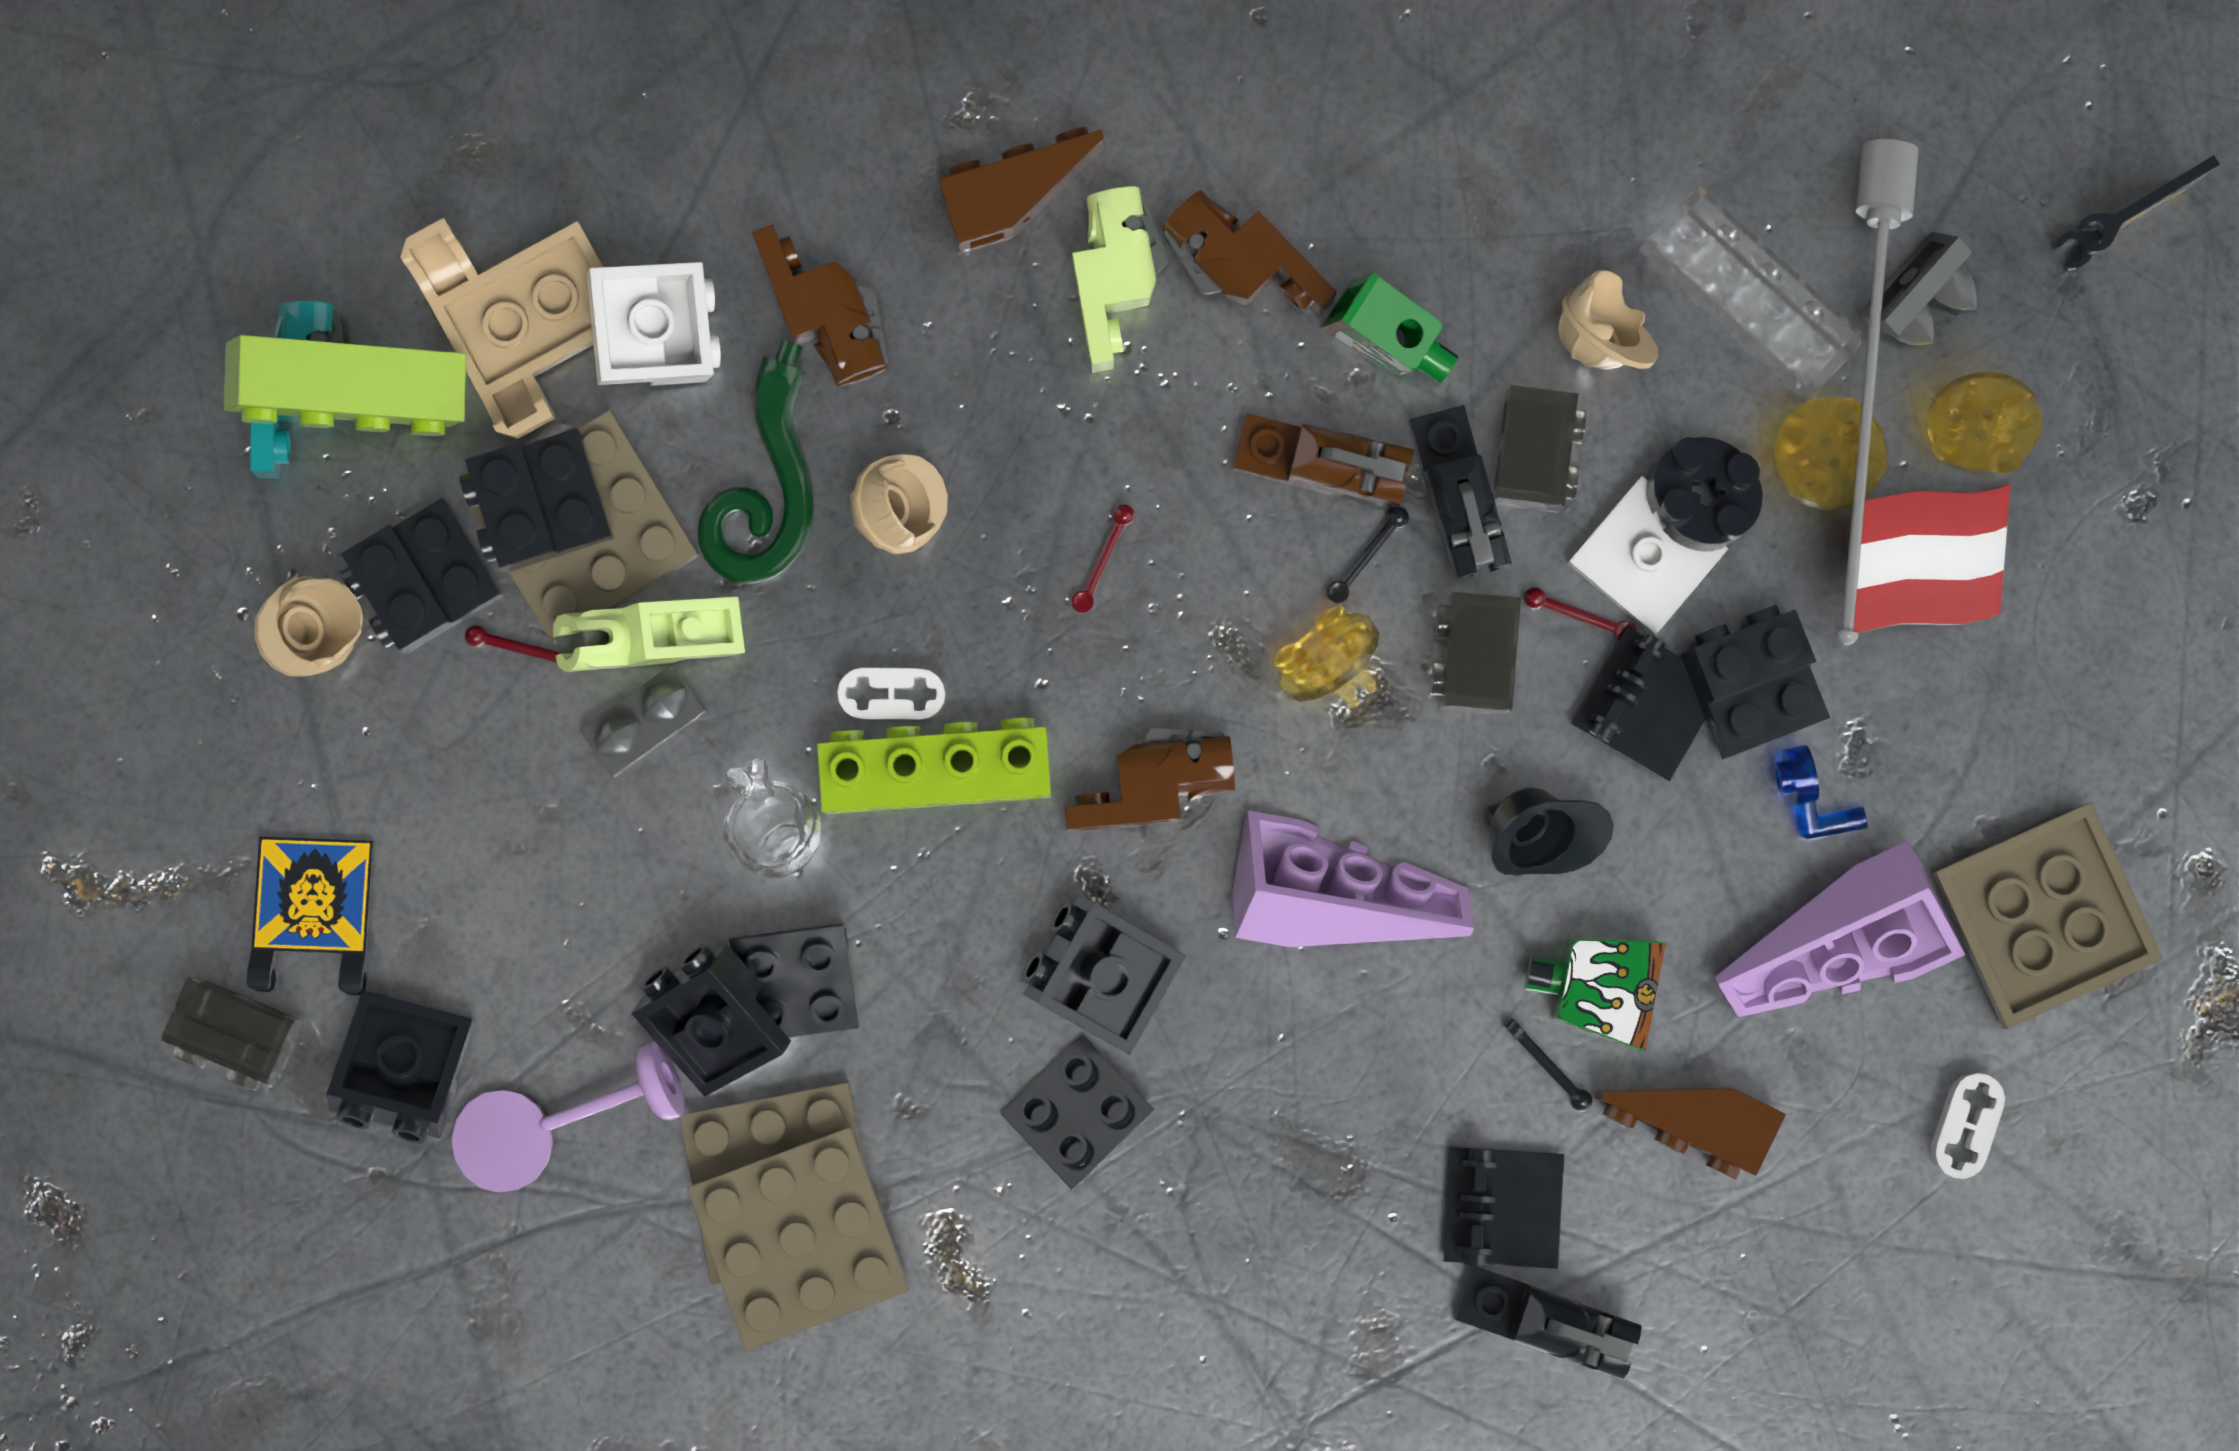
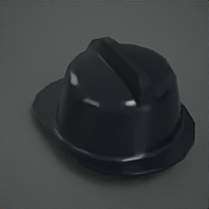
[1484,787,1614,876]

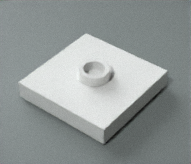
[1567,476,1729,636]

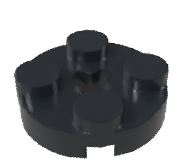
[1647,437,1763,552]

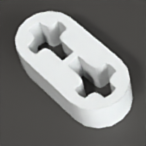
[837,668,946,722]
[1930,1073,2005,1179]

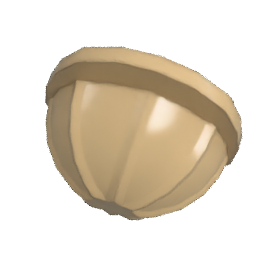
[1558,269,1659,369]
[849,454,948,554]
[254,576,363,677]

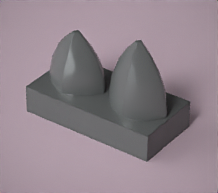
[1859,232,1977,345]
[579,664,707,778]

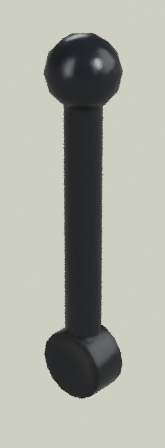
[1327,506,1409,604]
[1503,1017,1593,1112]

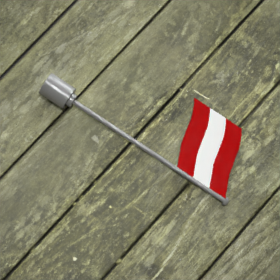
[1835,139,2011,645]

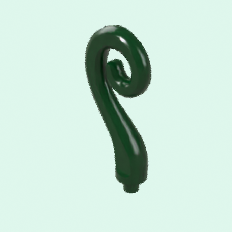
[697,339,814,584]

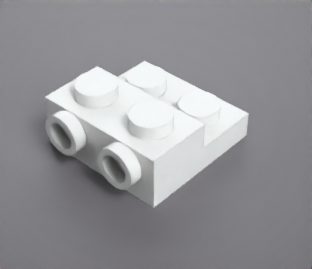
[586,262,721,386]

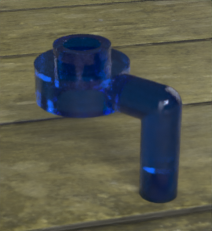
[1774,745,1868,840]

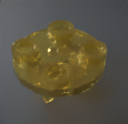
[1927,372,2043,474]
[1772,397,1888,511]
[1273,606,1380,708]

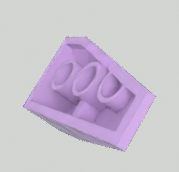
[1231,810,1474,947]
[1715,840,1965,1017]

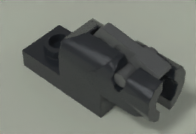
[1408,405,1512,580]
[1453,1265,1642,1380]

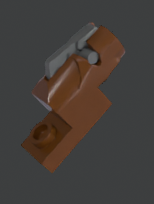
[1162,190,1337,317]
[752,224,889,387]
[1232,413,1414,506]
[1064,727,1235,832]

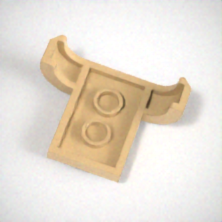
[400,218,603,439]

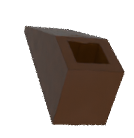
[939,127,1104,254]
[1594,1087,1786,1181]

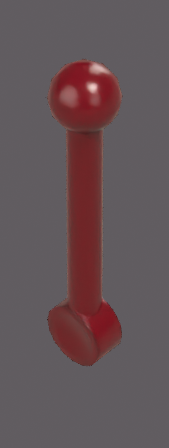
[1071,504,1135,614]
[1524,587,1637,642]
[464,625,573,672]

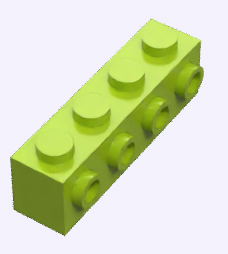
[224,335,466,436]
[817,718,1052,815]

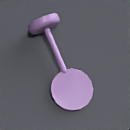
[451,1040,685,1193]

